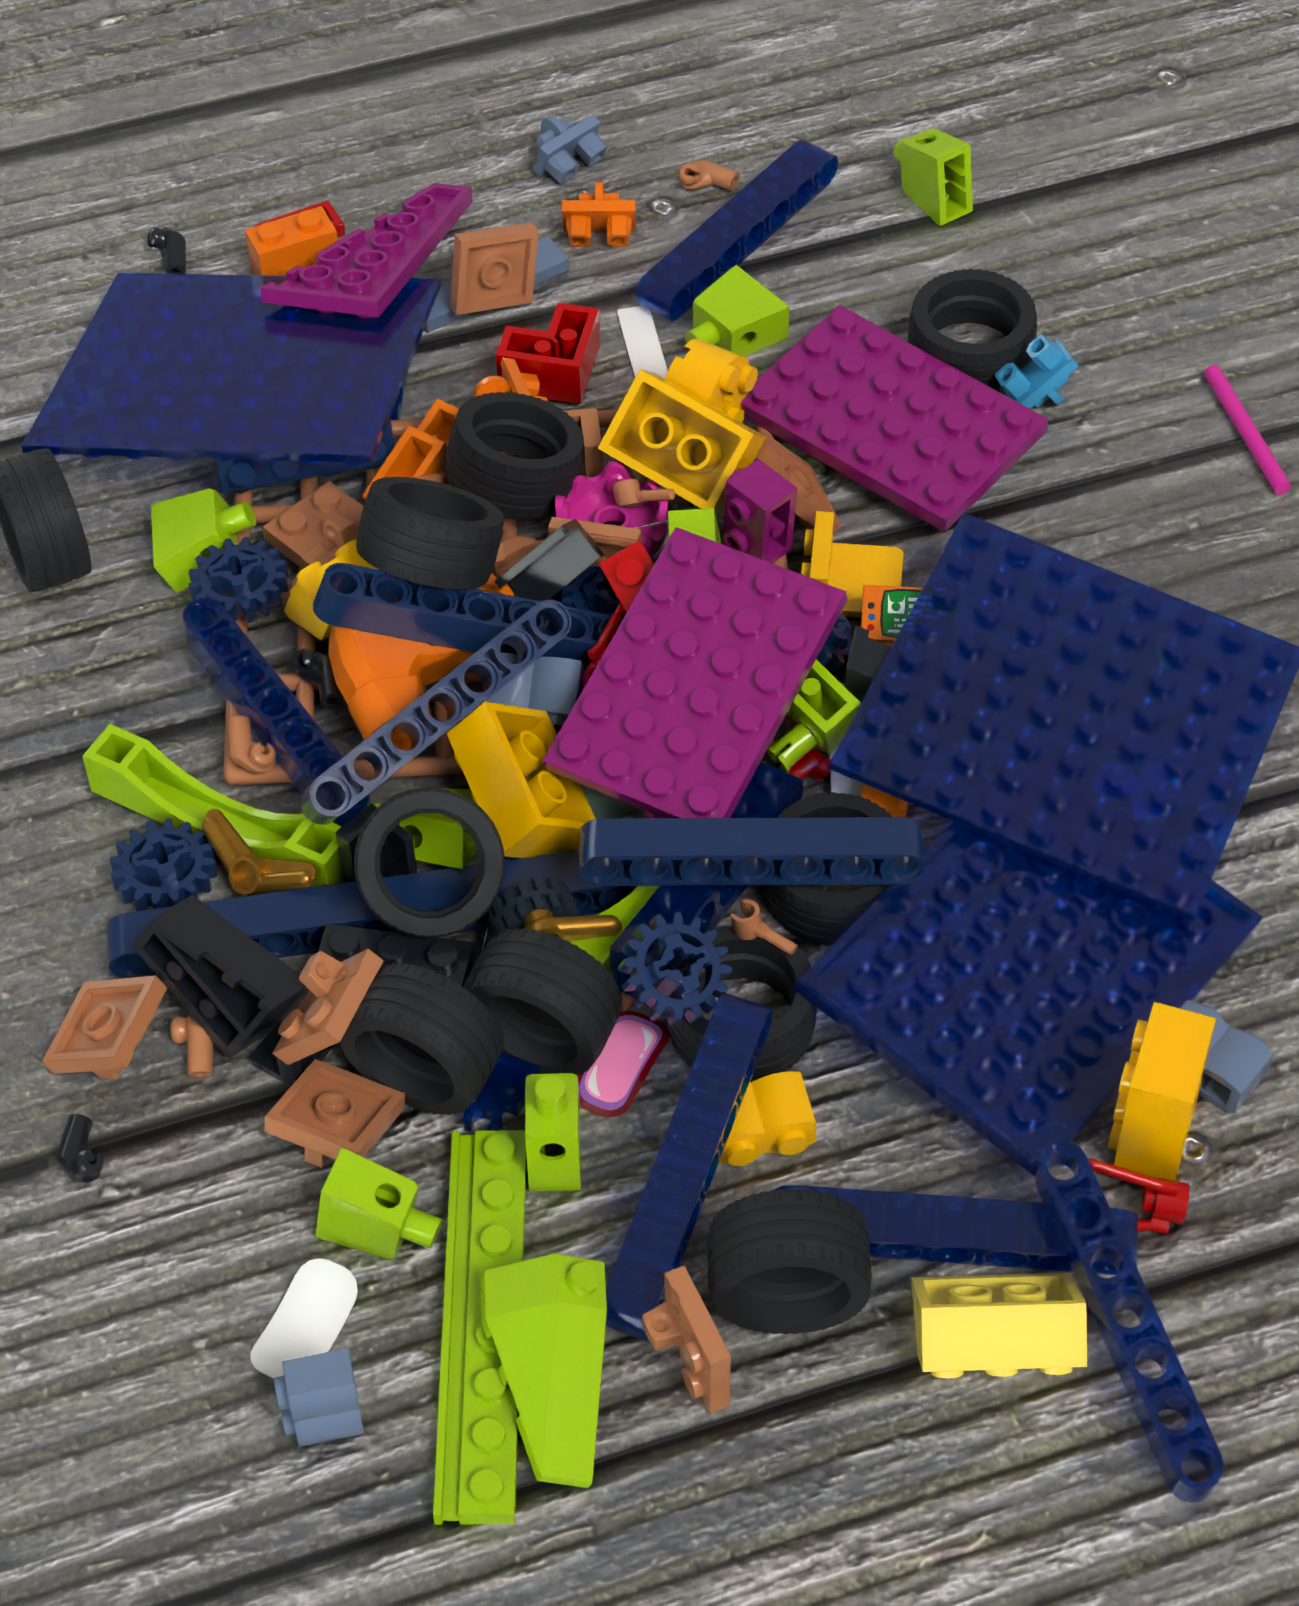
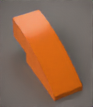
[362,398,459,500]

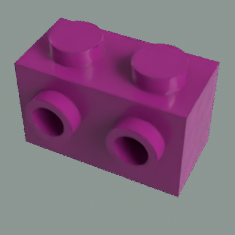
[722,459,797,563]

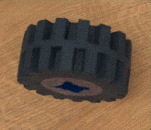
[486,876,580,937]

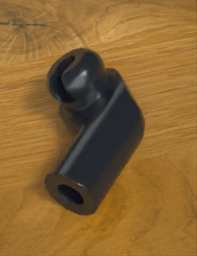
[147,227,186,276]
[292,648,344,708]
[56,1114,104,1183]

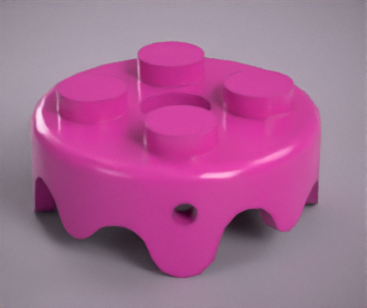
[555,461,668,567]

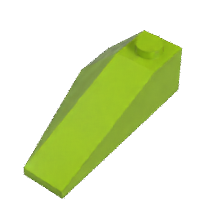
[480,1253,607,1488]

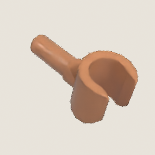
[612,479,675,508]
[730,899,798,956]

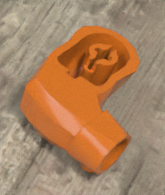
[329,573,515,751]

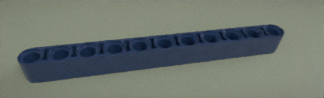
[107,851,637,978]

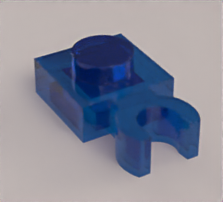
[463,1052,540,1132]

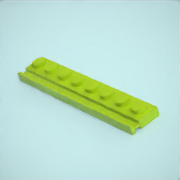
[433,1130,527,1525]

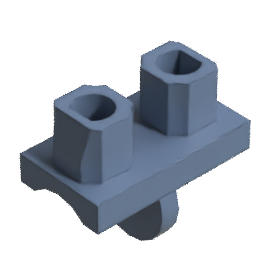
[532,114,607,185]

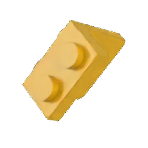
[801,511,904,618]

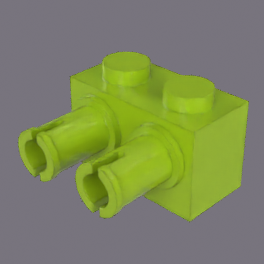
[766,659,864,773]

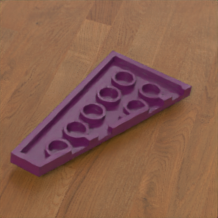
[260,183,473,319]

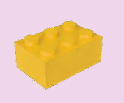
[598,369,766,515]
[446,702,596,858]
[1107,1002,1216,1181]

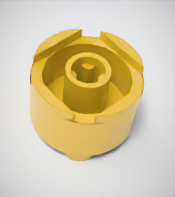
[665,339,758,423]

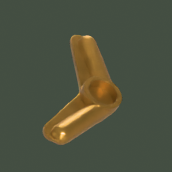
[202,809,317,895]
[523,909,623,941]

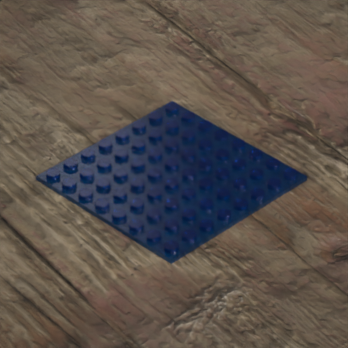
[21,273,441,465]
[828,512,1299,921]

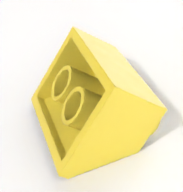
[911,1272,1087,1378]

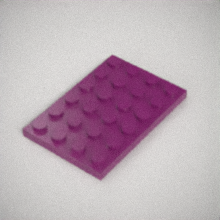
[740,305,1049,532]
[543,527,848,818]

